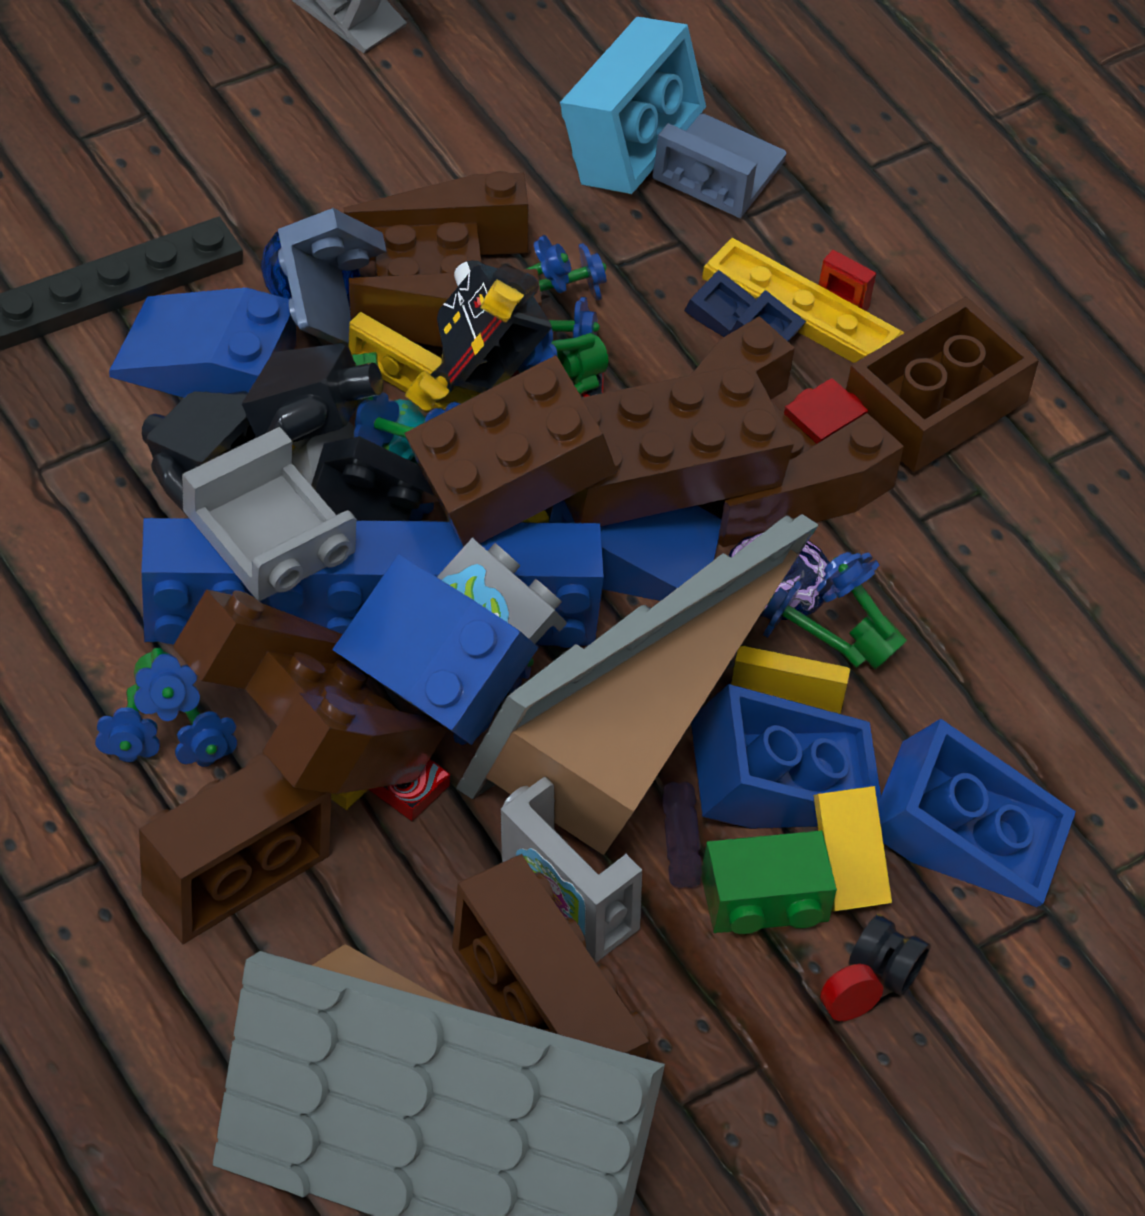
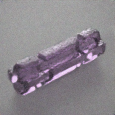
[662,781,702,889]

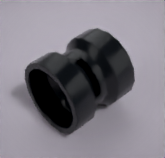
[848,914,931,996]

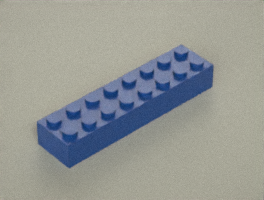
[141,518,604,648]

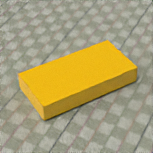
[731,646,850,714]
[813,786,892,911]

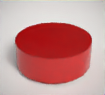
[820,964,883,1021]

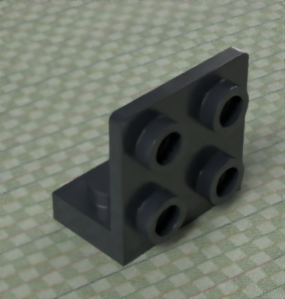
[311,436,438,521]

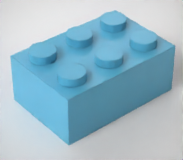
[560,17,706,194]

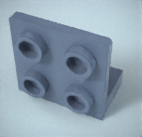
[652,114,786,219]
[278,208,387,347]

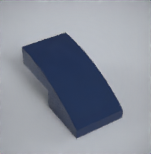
[684,270,806,342]

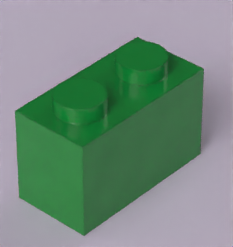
[701,830,837,934]

